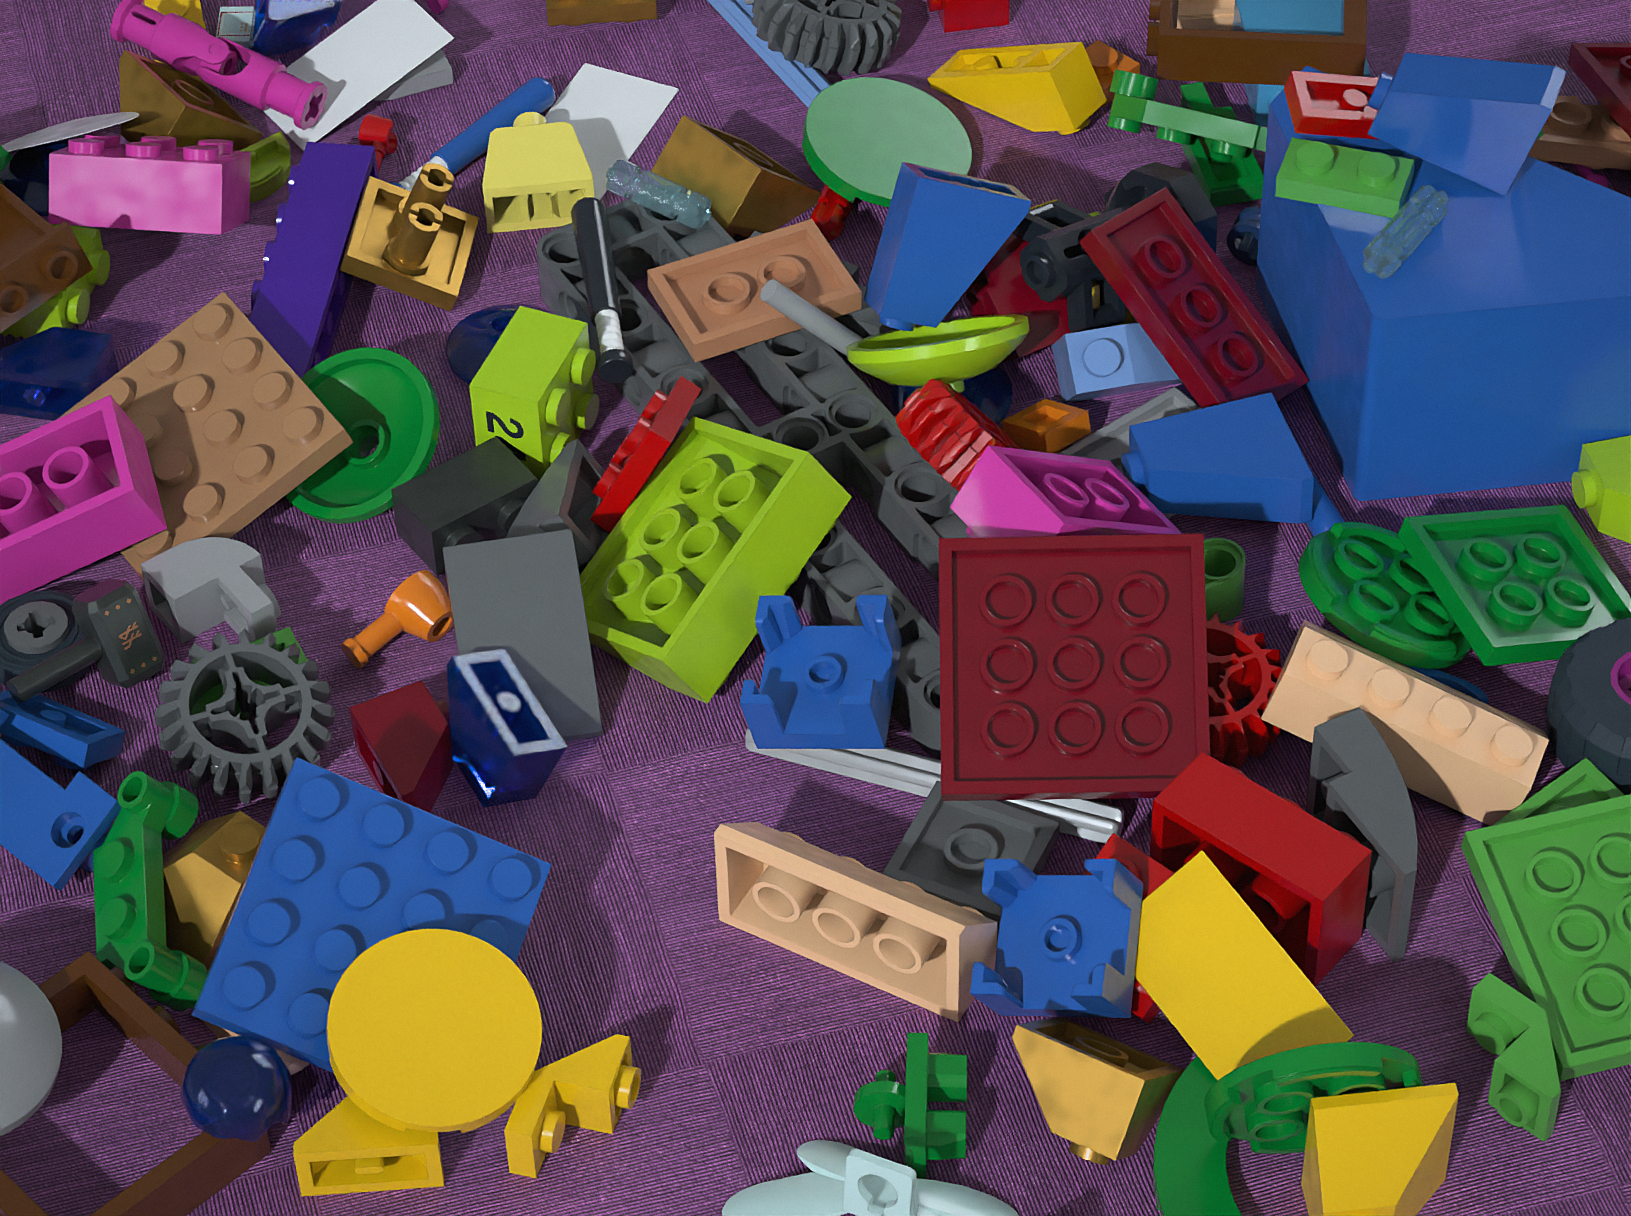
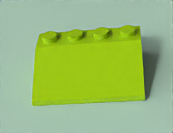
[579,416,852,704]

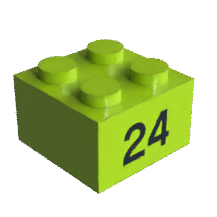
[469,306,599,484]

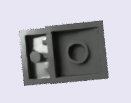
[443,529,602,755]
[1306,707,1418,962]

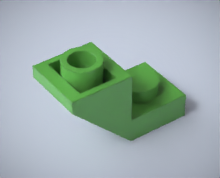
[1466,972,1561,1142]

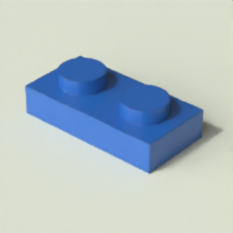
[0,690,125,770]

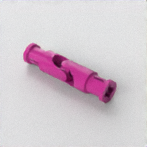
[110,0,328,130]

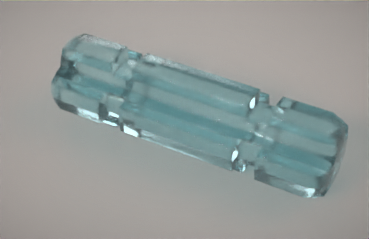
[605,160,712,229]
[1362,185,1449,279]

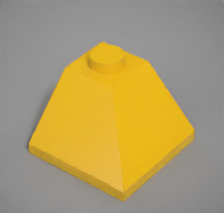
[1301,1083,1459,1216]

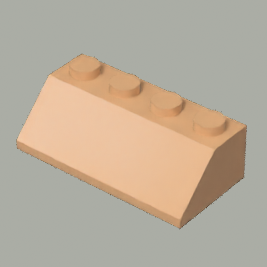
[1261,620,1549,826]
[714,822,997,1022]

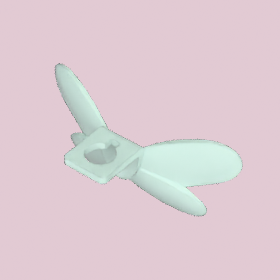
[722,1140,1019,1216]

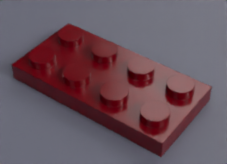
[1079,187,1310,408]

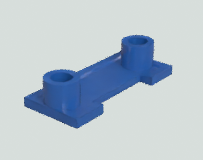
[0,708,122,891]

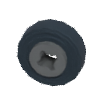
[0,590,93,693]

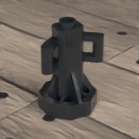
[1012,162,1218,333]

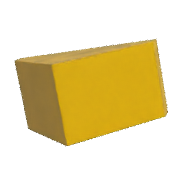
[293,1096,444,1197]

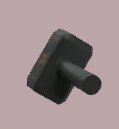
[7,579,166,704]

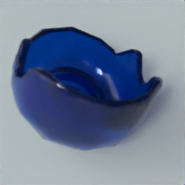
[180,1036,294,1142]

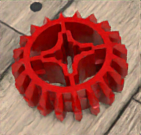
[895,379,1021,491]
[1206,611,1282,769]

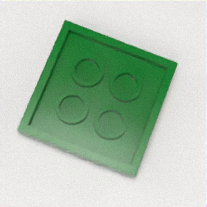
[1397,505,1631,666]

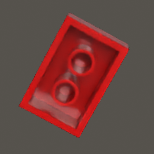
[1150,752,1372,987]

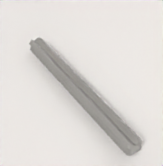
[745,727,1124,844]

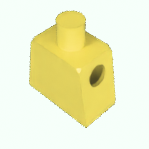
[482,112,594,234]

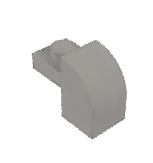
[141,537,281,643]

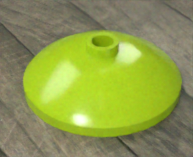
[846,314,1030,392]

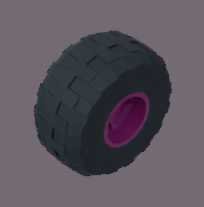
[1546,618,1631,795]

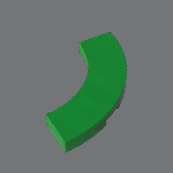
[1153,1056,1242,1216]

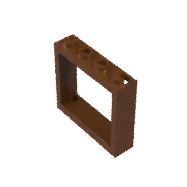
[1146,0,1367,85]
[0,951,271,1216]

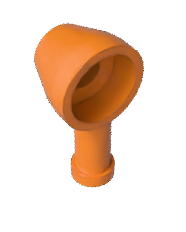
[340,570,454,669]

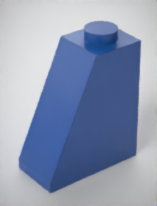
[1367,53,1567,196]
[863,162,1032,331]
[1121,392,1314,524]

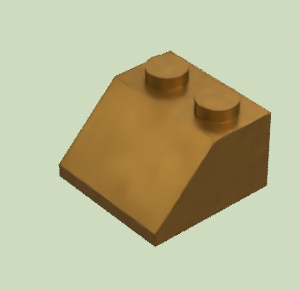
[649,115,821,238]

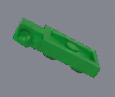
[1179,82,1264,208]

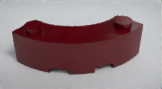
[963,234,1071,363]

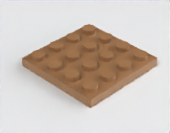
[59,291,353,581]

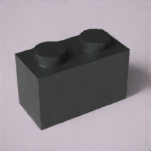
[391,436,537,576]

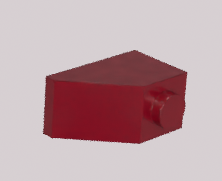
[349,680,458,813]

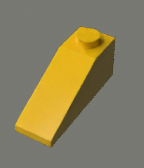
[927,42,1107,135]

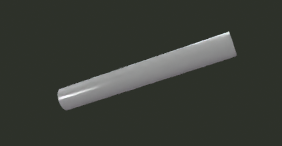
[760,279,895,386]

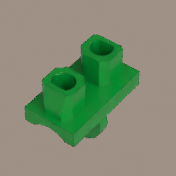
[853,1032,967,1179]

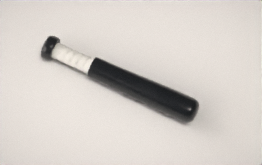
[571,197,634,383]

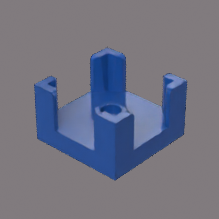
[740,595,902,749]
[970,859,1144,1018]

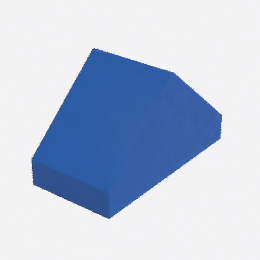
[1255,65,1631,501]

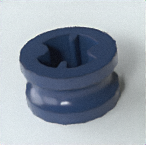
[1227,207,1261,266]

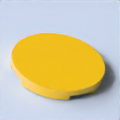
[326,929,542,1133]

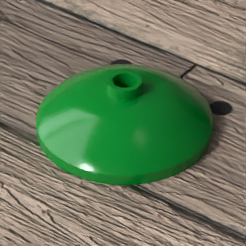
[285,347,440,524]

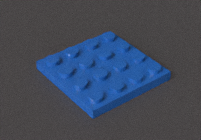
[191,757,552,1073]

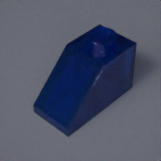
[248,0,342,57]
[0,327,119,421]
[447,649,567,808]

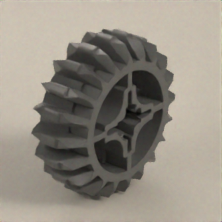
[752,0,902,76]
[155,628,335,805]

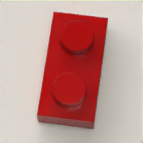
[1284,71,1379,140]

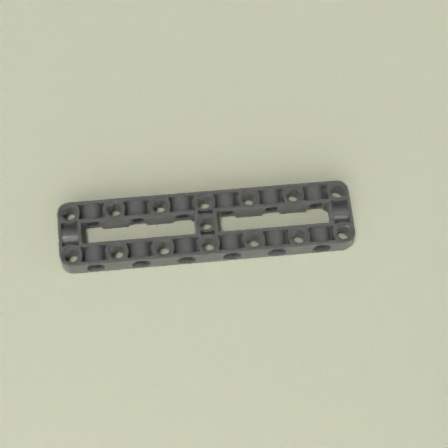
[536,186,970,759]

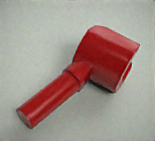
[358,114,398,174]

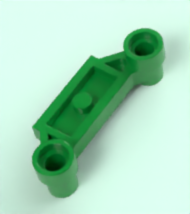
[1107,69,1267,158]
[93,771,207,1012]

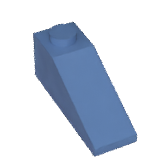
[1052,323,1183,404]

